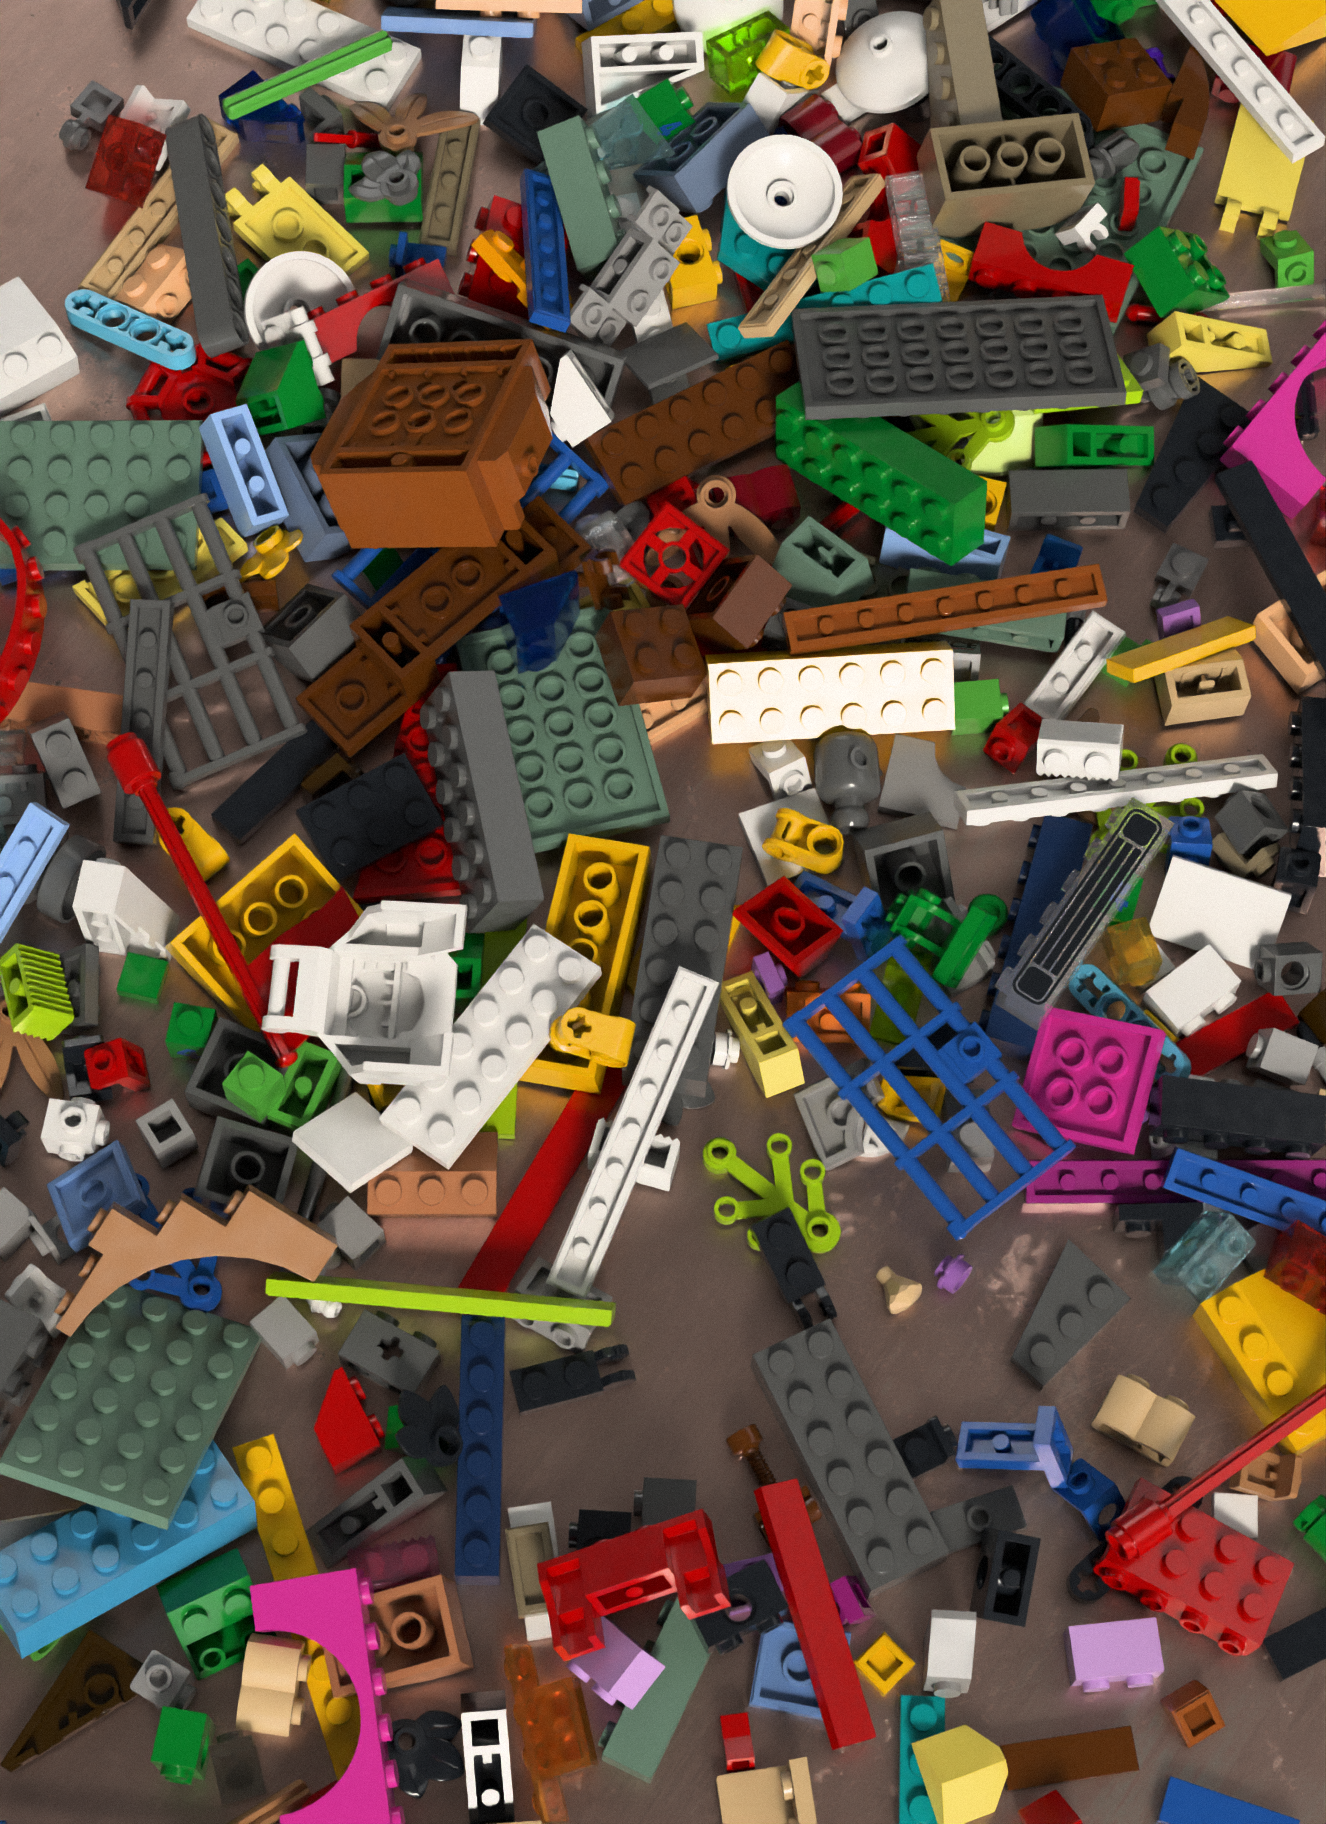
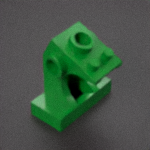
[885,887,998,989]

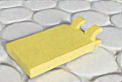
[1214,103,1314,240]
[225,163,369,277]

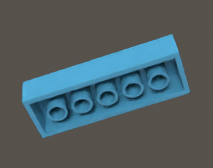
[0,1440,258,1659]

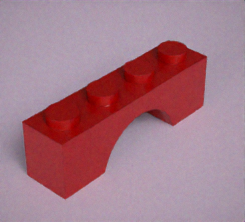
[847,123,921,280]
[968,222,1134,323]
[307,257,455,363]

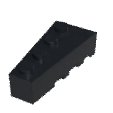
[1288,696,1326,877]

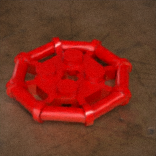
[126,342,253,468]

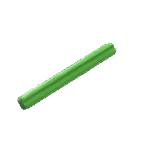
[222,30,393,120]

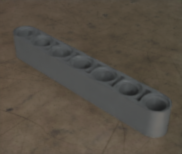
[165,113,249,358]

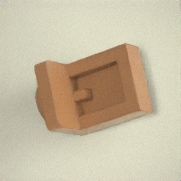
[1229,1445,1303,1502]

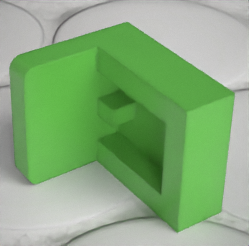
[1260,230,1314,292]

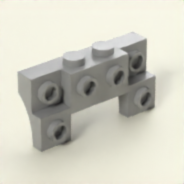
[570,186,693,347]

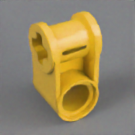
[755,29,830,90]
[156,807,230,882]
[762,808,844,874]
[549,1007,636,1068]

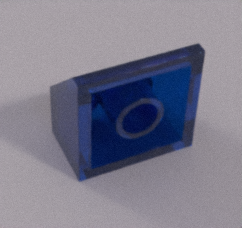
[1029,0,1126,73]
[499,570,580,674]

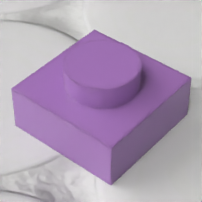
[1156,599,1201,640]
[751,952,788,1005]

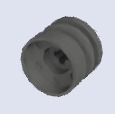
[24,829,106,923]

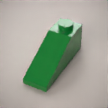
[1035,424,1154,467]

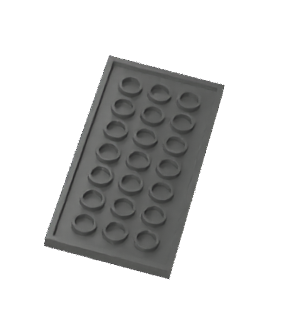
[791,295,1127,420]

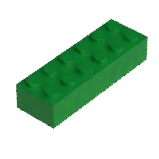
[775,381,987,566]

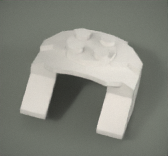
[261,900,468,1086]

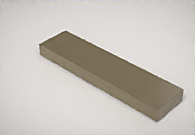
[418,119,481,257]

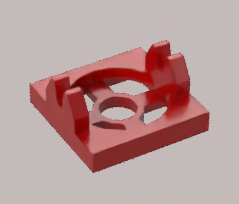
[617,501,730,609]

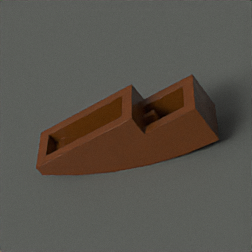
[1161,46,1210,160]

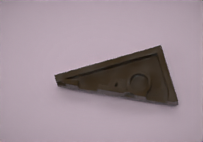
[0,1629,143,1773]

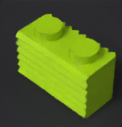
[0,943,75,1041]

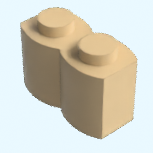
[1091,1374,1196,1468]
[235,1633,311,1737]

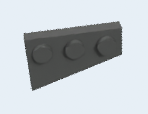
[1010,1239,1131,1390]

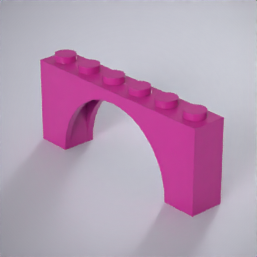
[1219,319,1326,520]
[250,1568,406,1824]

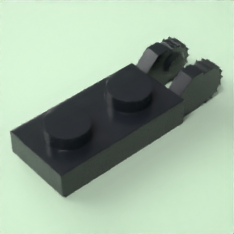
[749,1207,837,1331]
[509,1344,636,1416]

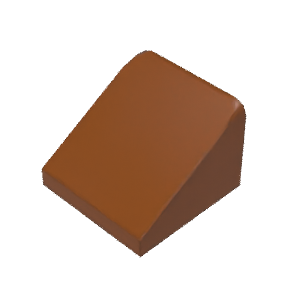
[1160,1680,1226,1748]

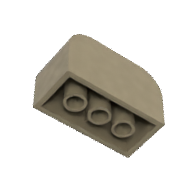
[917,113,1095,238]

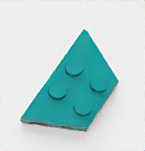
[717,188,819,291]

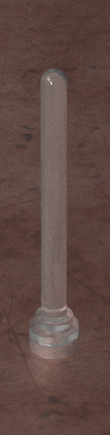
[1199,279,1326,312]

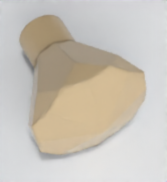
[876,1266,922,1314]

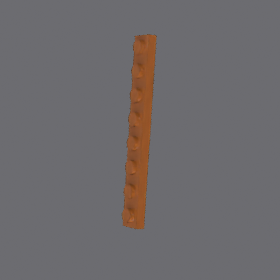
[782,563,1108,656]

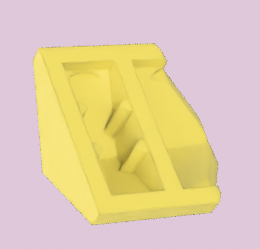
[911,1724,1008,1824]

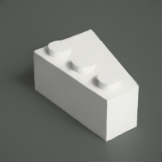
[581,31,705,119]
[72,858,180,963]

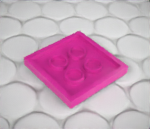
[1012,1006,1166,1155]

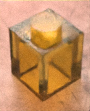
[1101,916,1163,987]

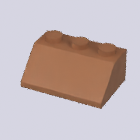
[367,1132,498,1218]

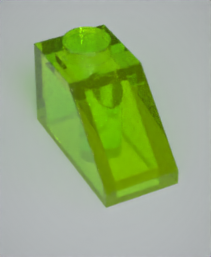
[870,949,933,1045]

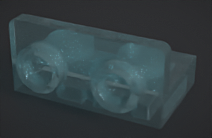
[1153,1211,1256,1303]

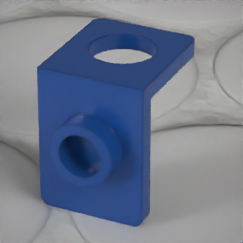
[1050,1458,1126,1542]

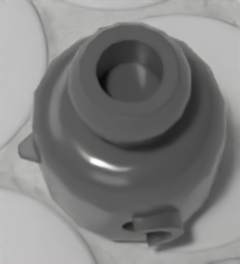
[813,731,883,835]

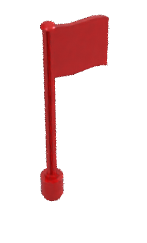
[106,732,359,1068]
[1105,1384,1326,1562]

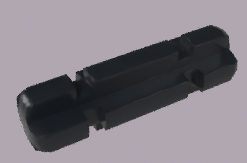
[1292,368,1320,440]

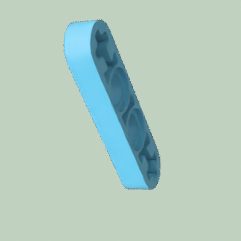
[65,289,196,370]
[1068,964,1191,1080]

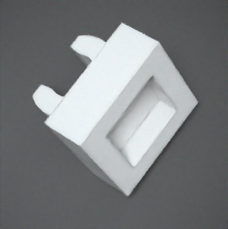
[1055,202,1109,254]

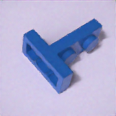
[794,870,893,962]
[955,1406,1074,1488]

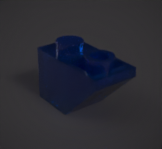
[218,70,305,144]

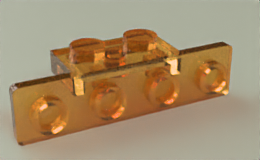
[504,1643,599,1824]

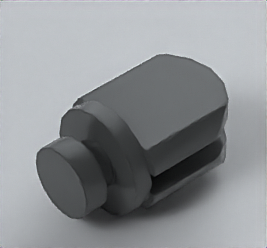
[1088,129,1140,181]

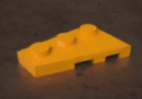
[471,229,574,331]

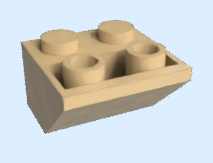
[1154,648,1251,726]

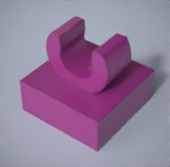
[830,1575,876,1626]

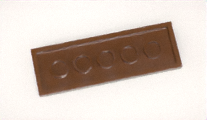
[584,340,799,509]

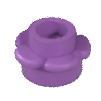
[934,1254,972,1294]

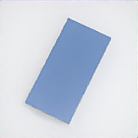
[381,6,537,38]

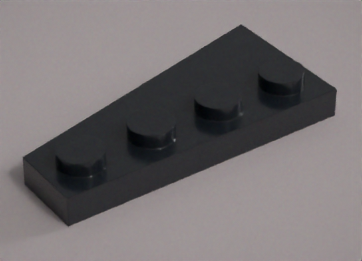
[1134,377,1251,534]

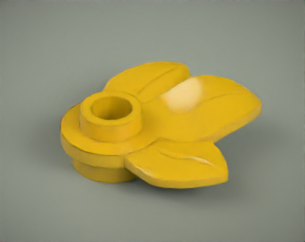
[239,525,303,583]

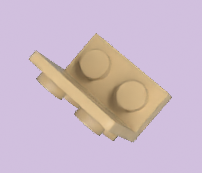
[716,1757,817,1824]

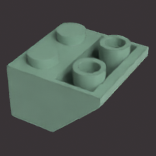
[772,516,874,608]

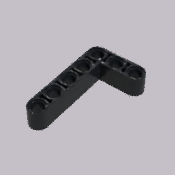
[900,34,1096,153]

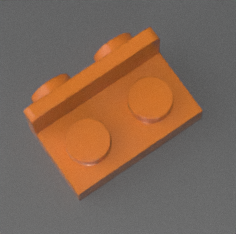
[785,980,871,1043]

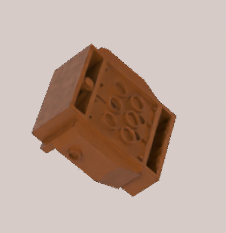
[310,339,553,549]

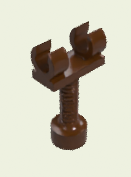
[543,549,631,610]
[725,1423,822,1547]

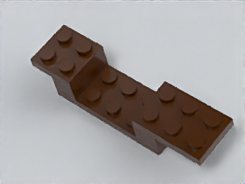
[295,495,592,758]

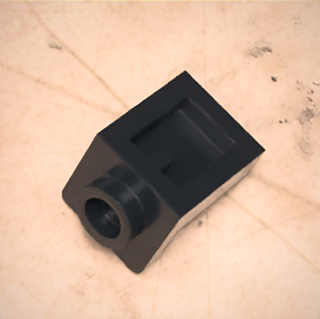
[1270,846,1321,914]
[893,1415,958,1481]

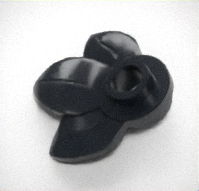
[395,1385,463,1467]
[387,1710,464,1799]

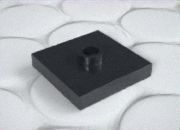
[483,64,588,169]

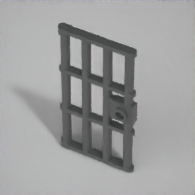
[73,493,307,790]

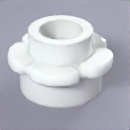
[710,1029,740,1069]

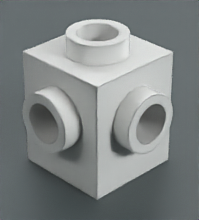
[40,1097,110,1162]

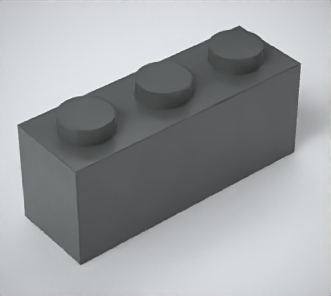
[1005,466,1130,531]

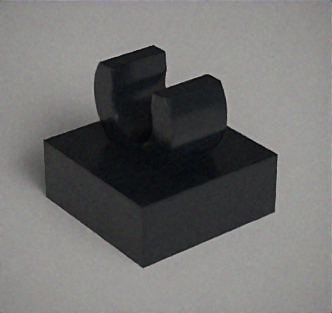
[1209,503,1250,548]
[0,1110,29,1167]

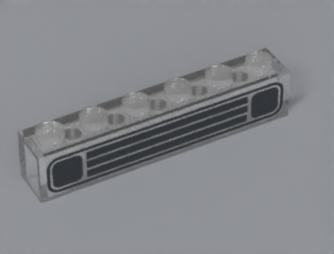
[995,797,1174,1031]

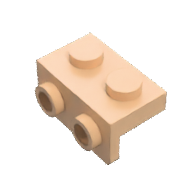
[790,0,849,67]
[114,244,192,325]

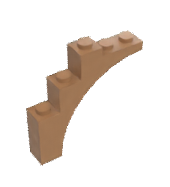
[54,1184,338,1337]

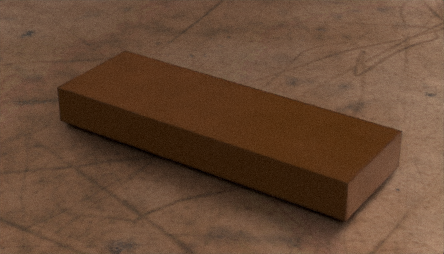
[999,1725,1140,1792]

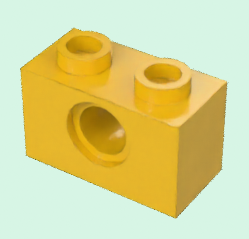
[665,215,723,310]

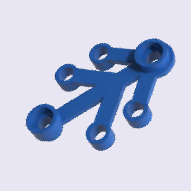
[128,1173,222,1313]

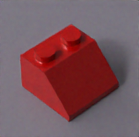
[732,876,843,979]

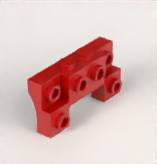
[537,1508,731,1661]

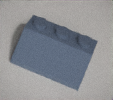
[632,102,770,213]
[265,433,354,562]

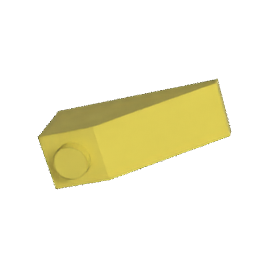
[1147,311,1273,373]
[720,971,805,1098]

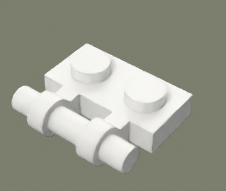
[260,306,335,386]

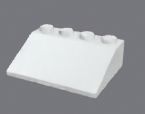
[0,276,80,417]

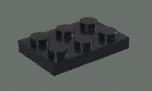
[295,753,444,883]

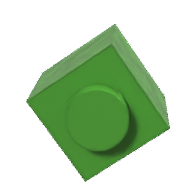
[811,237,879,292]
[951,679,1009,736]
[222,1051,286,1123]

